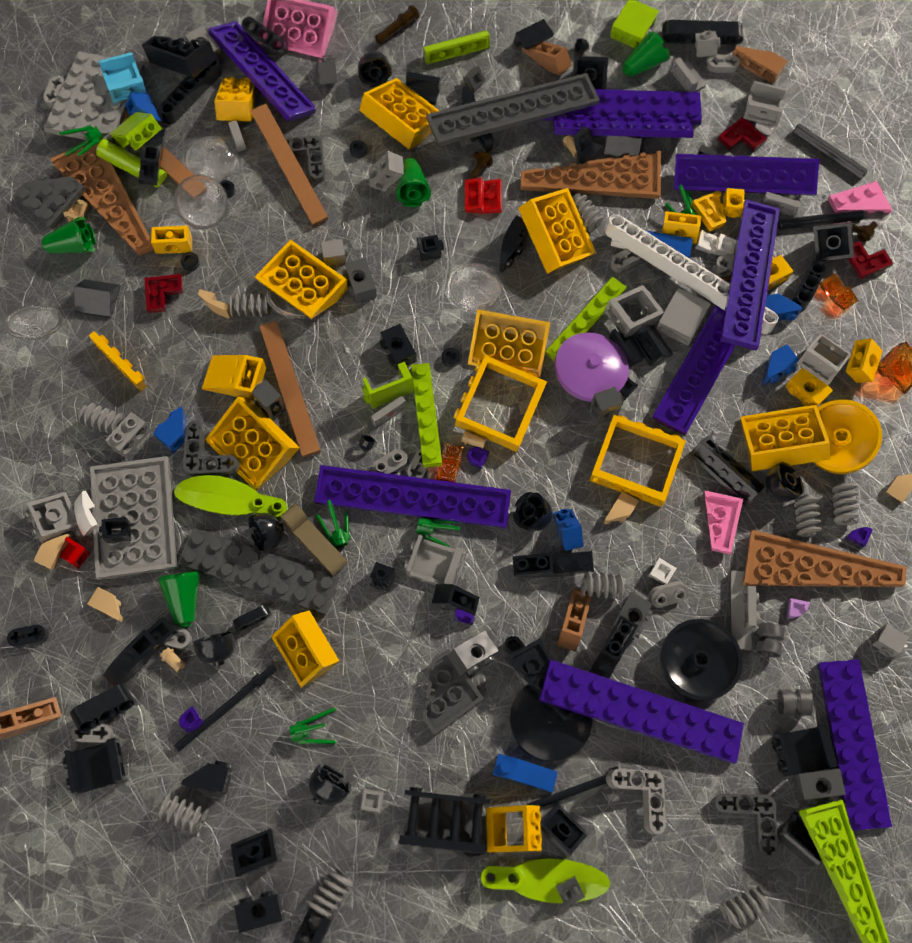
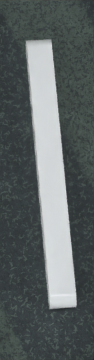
[605,214,778,335]

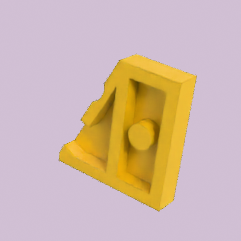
[691,191,726,232]

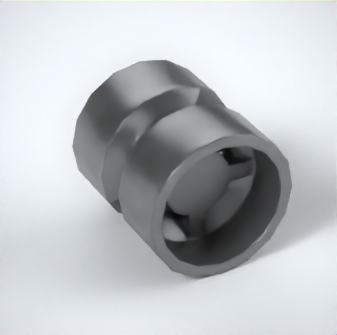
[755,623,785,658]
[776,689,813,716]

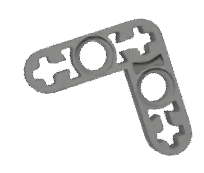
[606,769,666,835]

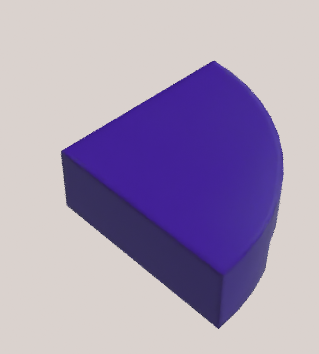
[846,527,873,547]
[454,609,475,625]

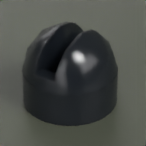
[575,38,589,53]
[359,435,376,451]

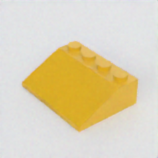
[359,78,439,149]
[518,188,596,274]
[255,239,348,319]
[468,309,550,378]
[205,397,300,491]
[740,405,830,471]

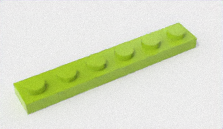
[545,277,627,362]
[411,363,442,468]

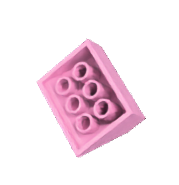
[259,0,338,58]

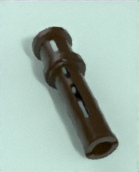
[375,5,420,45]

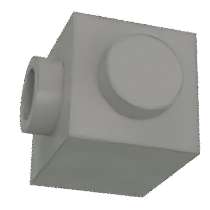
[695,31,720,57]
[321,239,349,266]
[871,624,909,657]

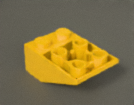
[215,77,256,121]
[202,355,266,401]

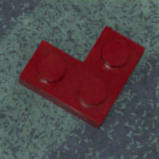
[717,117,767,152]
[847,241,893,279]
[145,274,183,313]

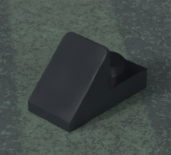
[573,126,602,164]

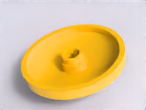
[813,399,882,474]

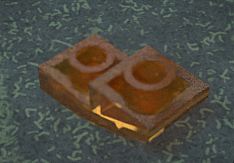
[819,273,859,311]
[437,443,464,482]

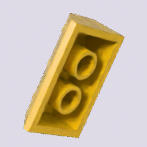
[271,610,339,687]

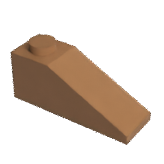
[522,42,572,75]
[733,46,788,85]
[557,588,592,652]
[0,697,62,740]

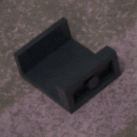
[772,724,838,777]
[63,738,127,795]

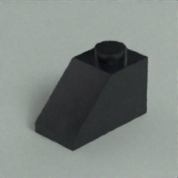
[432,584,480,616]
[181,760,232,794]

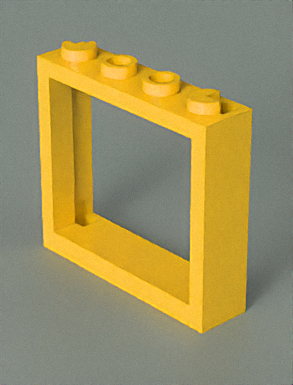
[453,355,547,452]
[589,415,686,507]

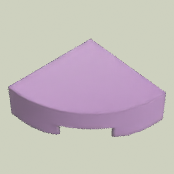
[786,598,810,619]

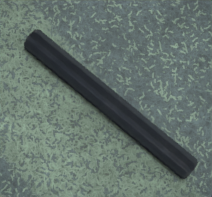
[793,123,868,179]
[777,210,864,230]

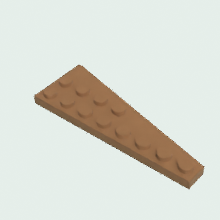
[50,143,154,257]
[520,151,661,199]
[742,530,907,587]

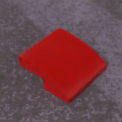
[465,177,502,214]

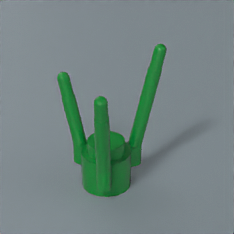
[59,125,103,156]
[665,185,696,215]
[316,500,351,548]
[417,518,461,547]
[290,707,336,745]

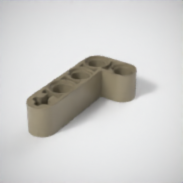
[280,504,348,576]

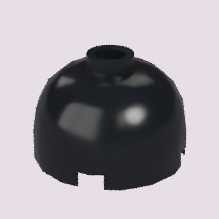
[358,51,392,88]
[766,462,804,502]
[513,492,553,532]
[248,513,284,553]
[193,632,235,667]
[308,764,352,805]

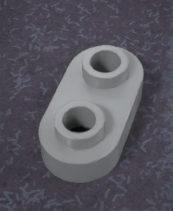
[372,449,408,474]
[648,581,689,608]
[164,625,192,650]

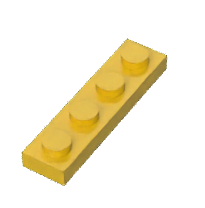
[89,331,146,391]

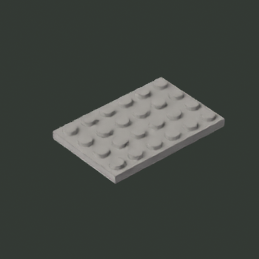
[44,51,145,143]
[90,456,177,580]

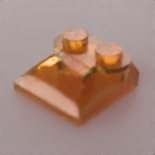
[878,341,912,394]

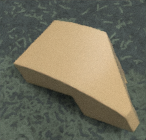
[63,199,90,222]
[198,289,231,319]
[885,474,912,503]
[603,491,639,524]
[34,534,71,569]
[87,587,123,622]

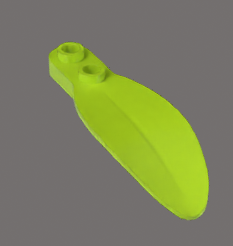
[174,475,287,519]
[480,858,610,903]

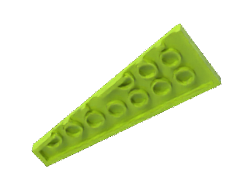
[799,800,890,943]

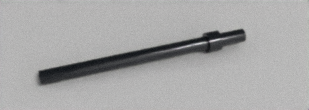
[174,664,277,751]

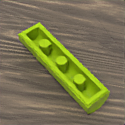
[423,30,490,65]
[96,139,167,188]

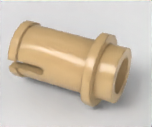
[563,135,577,158]
[461,431,486,449]
[160,647,186,673]

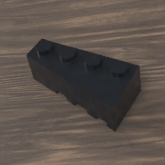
[142,36,217,78]

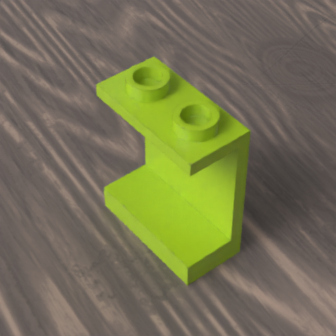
[610,0,659,48]
[110,112,162,151]
[361,362,413,409]

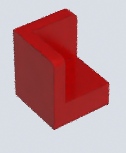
[60,536,91,569]

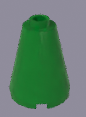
[622,31,670,77]
[396,158,431,208]
[41,216,96,254]
[159,572,199,627]

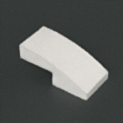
[695,231,737,256]
[74,491,98,537]

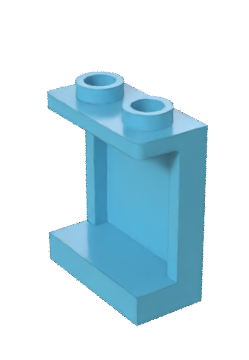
[99,52,147,103]

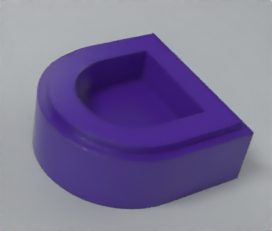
[467,447,490,469]
[179,706,204,732]

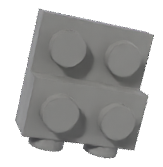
[24,492,79,543]

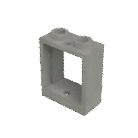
[604,285,664,339]
[797,333,852,385]

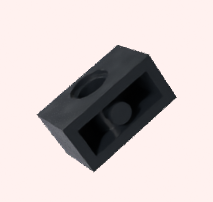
[379,324,417,370]
[234,890,285,933]

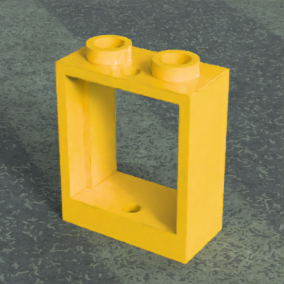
[486,805,542,852]

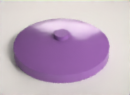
[554,333,629,402]

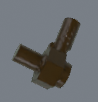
[469,152,493,179]
[847,220,878,242]

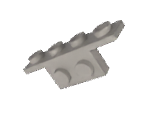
[730,571,759,650]

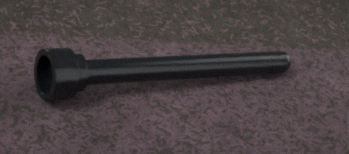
[526,766,623,808]

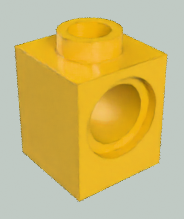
[723,188,744,218]

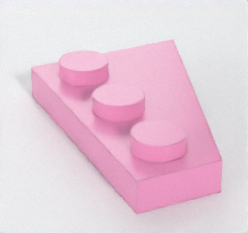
[828,181,892,213]
[704,491,743,555]

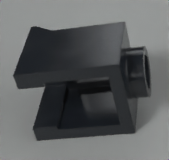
[416,235,444,262]
[99,517,131,543]
[370,562,395,592]

